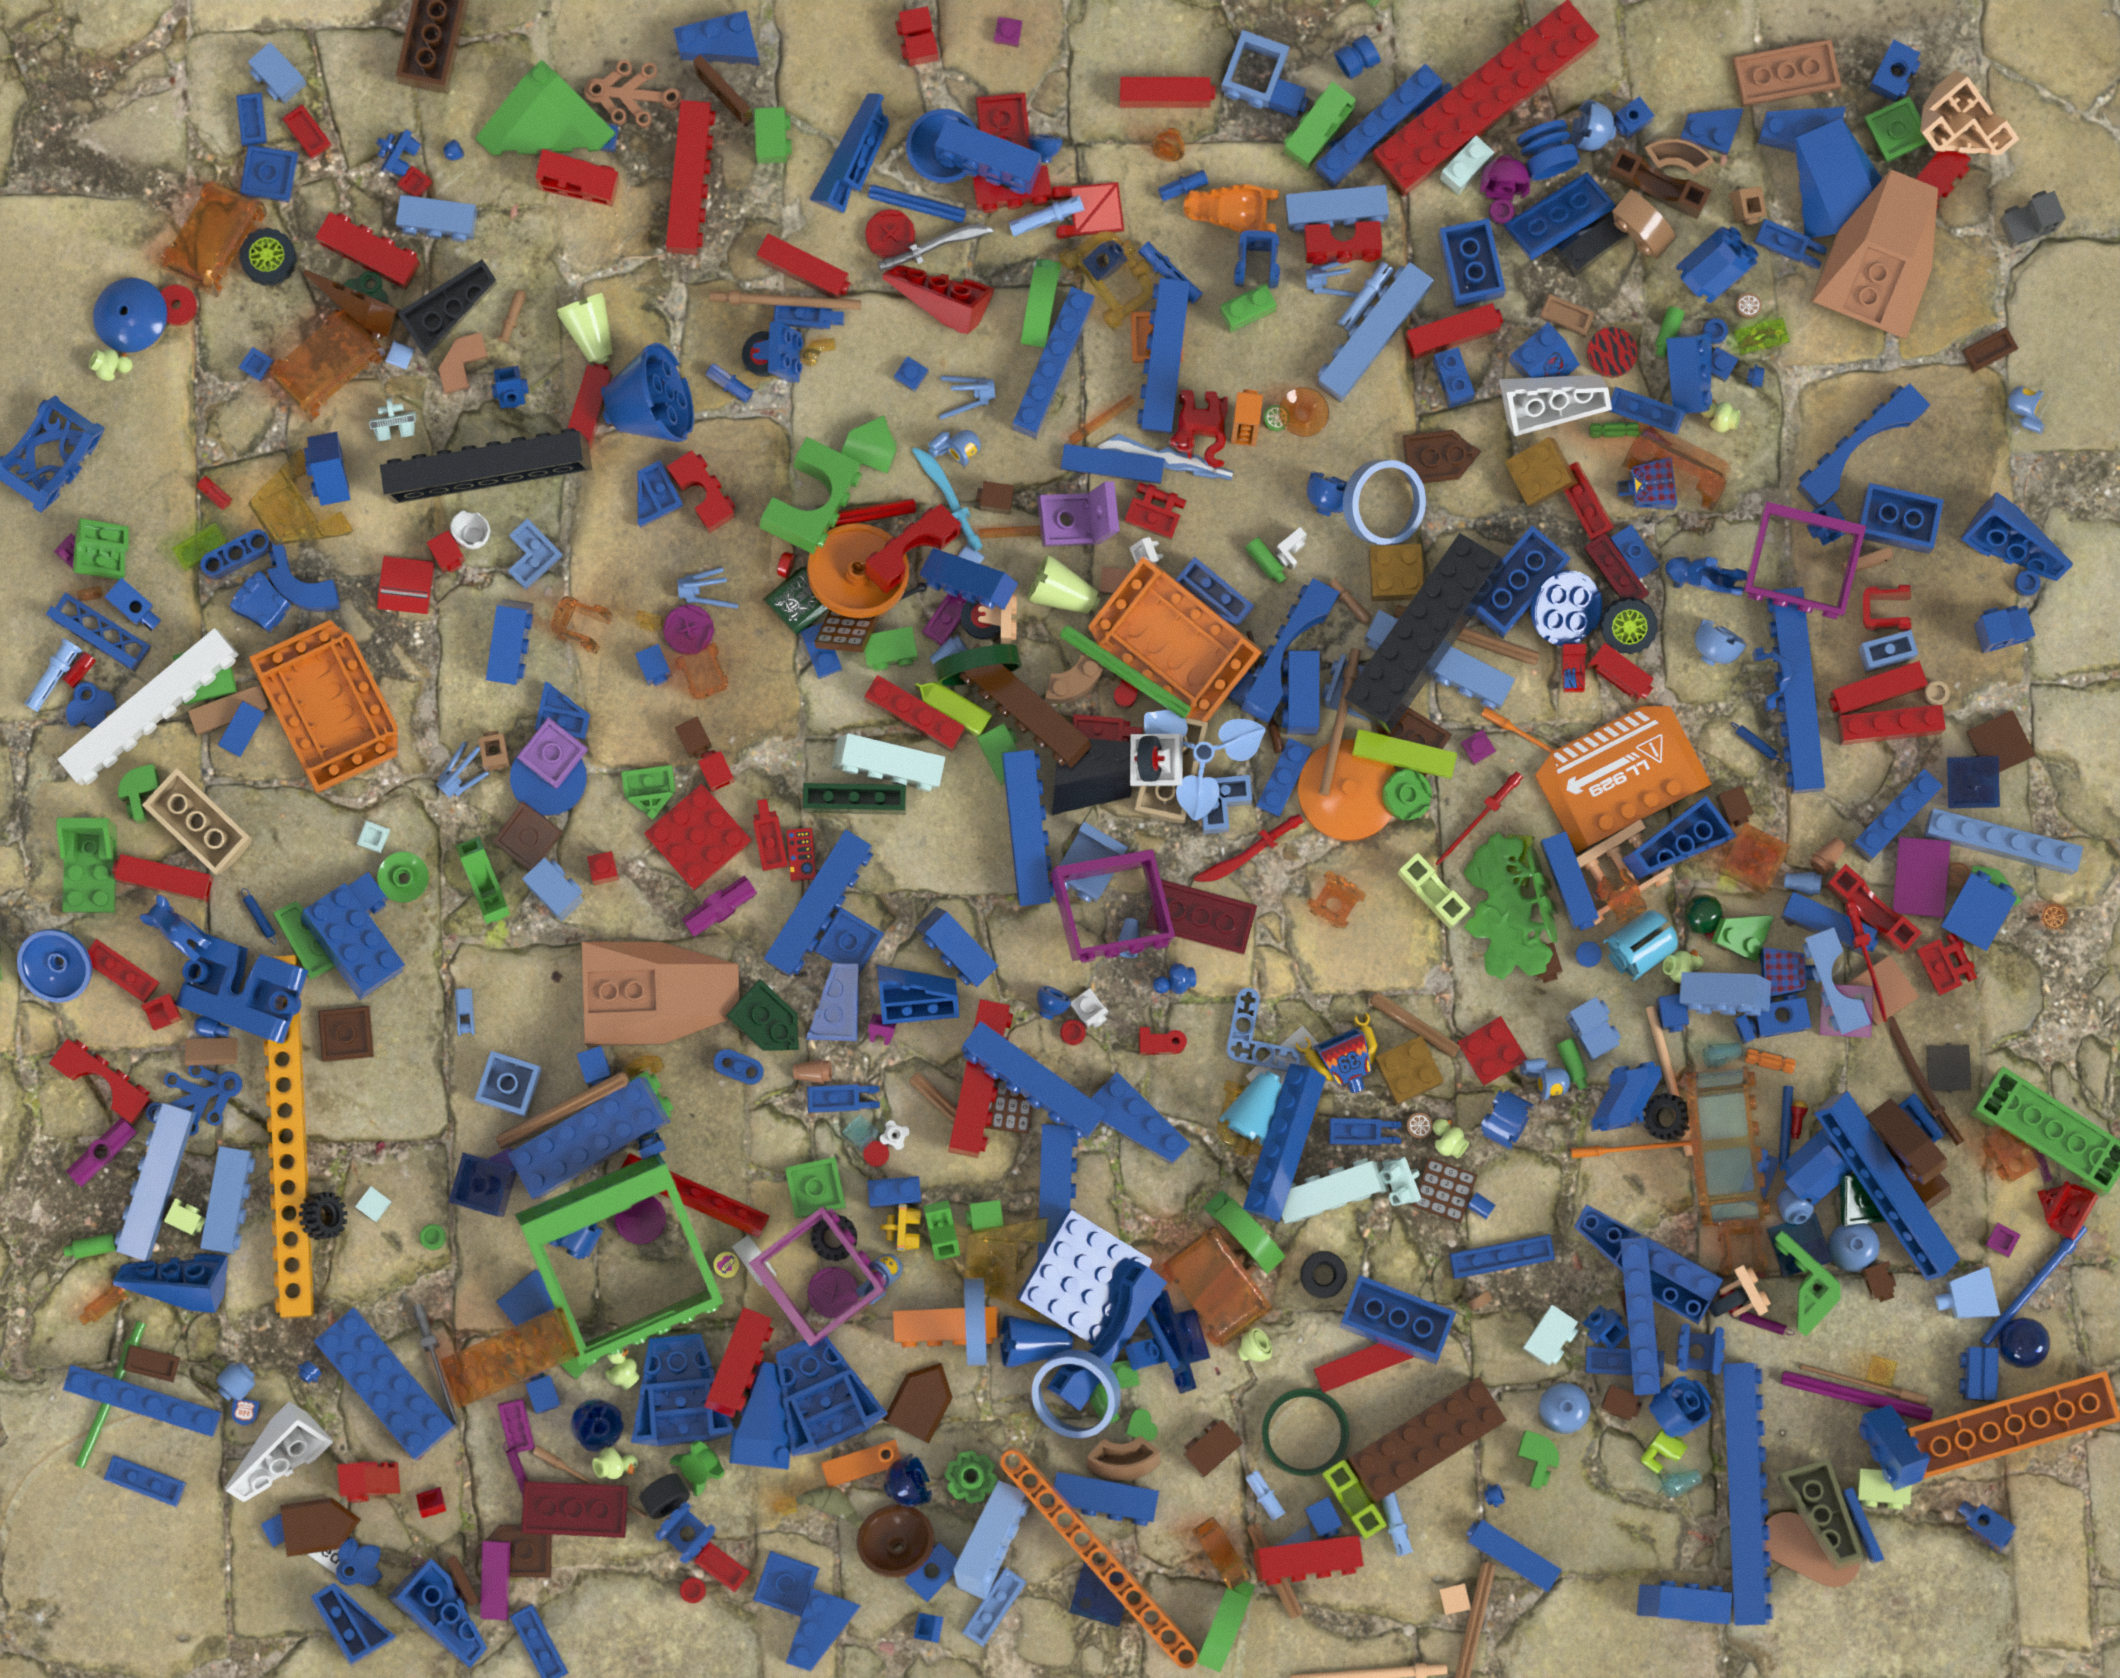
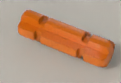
[1745,1048,1796,1074]

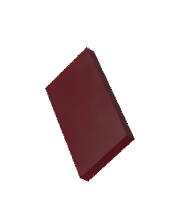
[1145,880,1257,955]
[521,1481,628,1538]

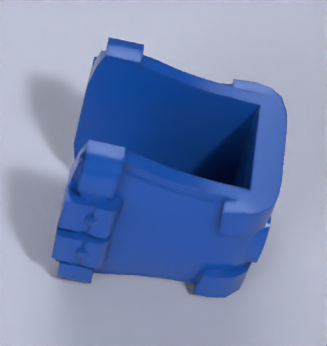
[1234,230,1280,289]
[230,571,292,633]
[1676,1324,1725,1375]
[655,1502,716,1563]

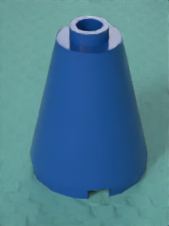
[1000,1316,1073,1368]

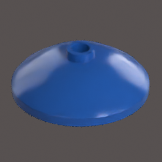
[906,109,978,183]
[93,278,168,353]
[17,929,92,1003]

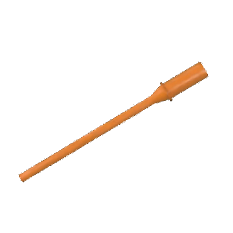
[1481,707,1555,753]
[1571,1140,1701,1158]

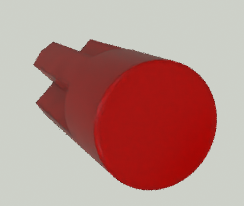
[196,476,233,510]
[62,651,96,688]

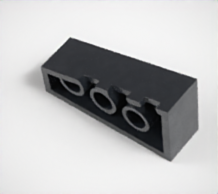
[397,259,497,359]

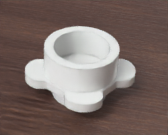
[880,1121,909,1150]

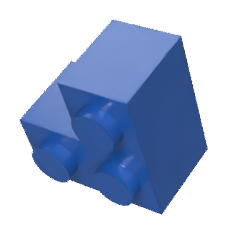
[304,431,351,506]
[1974,605,2035,654]

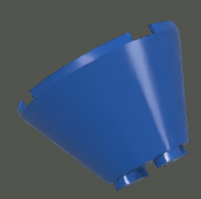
[601,343,694,442]

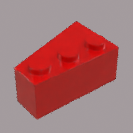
[535,149,620,207]
[337,1462,401,1503]

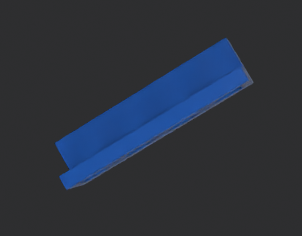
[46,592,151,672]

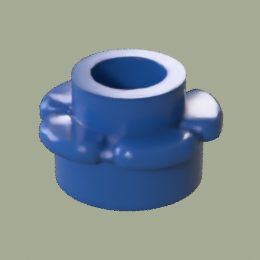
[1747,364,1765,389]
[297,1360,321,1384]
[1484,1483,1505,1508]

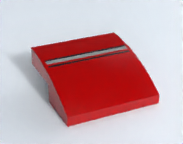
[377,555,435,615]

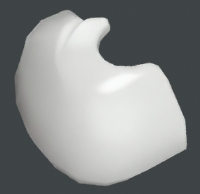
[450,510,491,549]

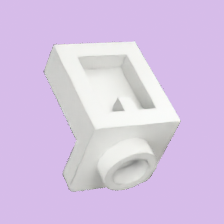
[1276,527,1307,570]
[1070,989,1109,1029]

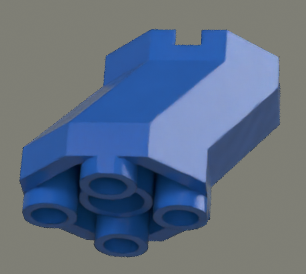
[1676,226,1759,303]
[1590,1061,1662,1132]
[1779,1128,1853,1206]

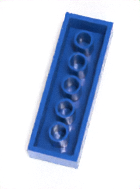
[508,1077,671,1199]
[314,1307,456,1461]

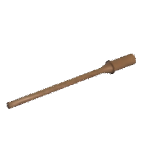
[1800,1364,1928,1406]
[532,1445,647,1519]

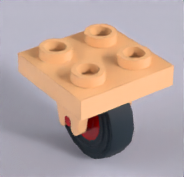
[960,595,1017,644]
[1709,1265,1772,1318]

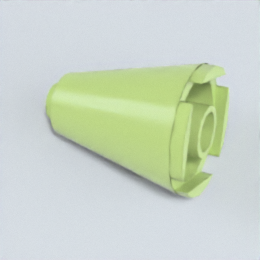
[556,293,613,364]
[1027,555,1100,614]

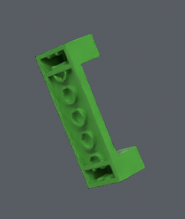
[1970,1066,2120,1197]

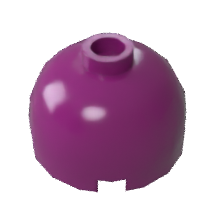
[1480,155,1530,201]

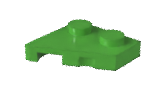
[1711,915,1774,962]

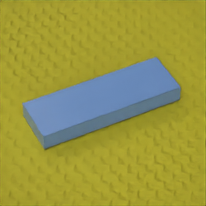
[962,1567,1027,1647]

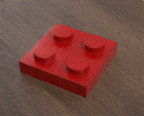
[1457,1016,1528,1087]

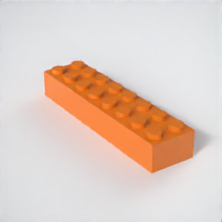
[1905,1371,2120,1479]

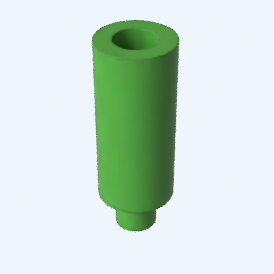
[1655,306,1685,358]
[1244,537,1287,585]
[1556,1038,1589,1090]
[63,1232,117,1259]
[1089,1382,1120,1426]

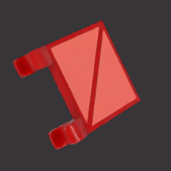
[1052,182,1125,239]

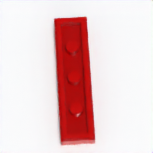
[1313,1343,1414,1393]

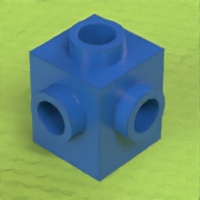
[491,365,529,408]
[1807,500,1845,546]
[1582,1305,1629,1351]

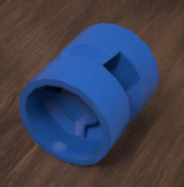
[1334,34,1381,80]

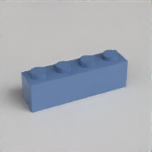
[1285,185,1389,232]
[200,1146,256,1255]

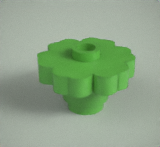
[945,1450,998,1504]

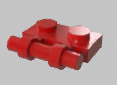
[1124,482,1187,540]
[1916,933,1977,997]

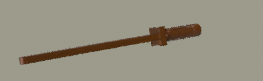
[1889,1016,1965,1146]

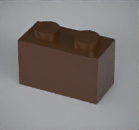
[1183,1419,1243,1478]

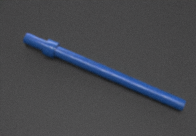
[1980,1225,2088,1347]

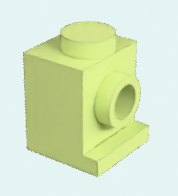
[164,1198,206,1237]

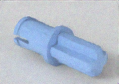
[1246,1471,1286,1521]

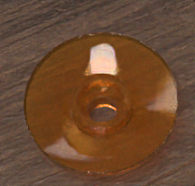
[1279,387,1329,437]

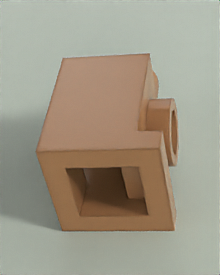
[1728,186,1767,226]
[478,731,511,771]

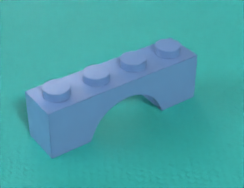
[1802,927,1871,1034]

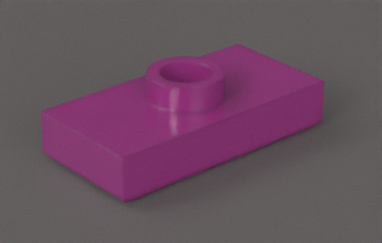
[498,1397,536,1453]

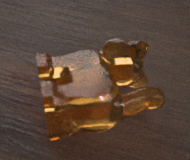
[1594,868,1647,924]

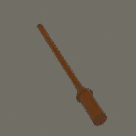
[1247,630,1284,754]

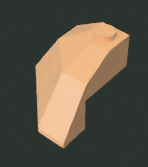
[1920,70,2019,155]

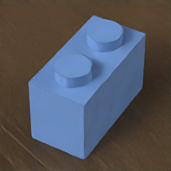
[248,42,307,104]
[1858,630,1918,673]

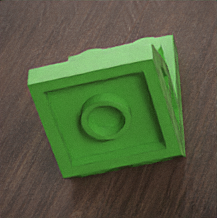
[56,818,117,913]
[1774,1228,1841,1337]

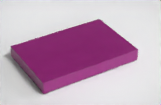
[1893,837,1951,918]

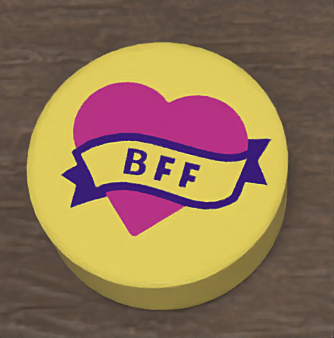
[714,1252,740,1278]

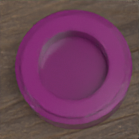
[1489,198,1514,225]

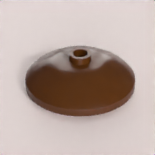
[857,1504,935,1578]

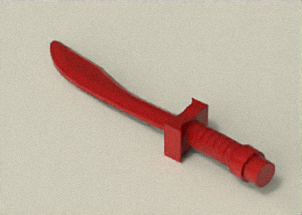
[1435,771,1523,865]
[1193,814,1304,882]
[1845,901,1887,1022]

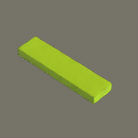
[1352,729,1457,779]

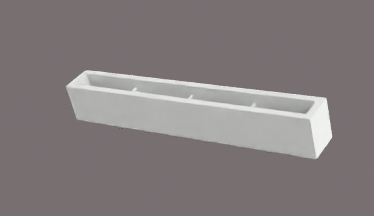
[58,628,239,786]

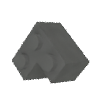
[2000,190,2066,248]

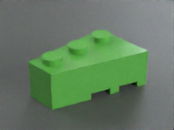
[1284,81,1356,170]

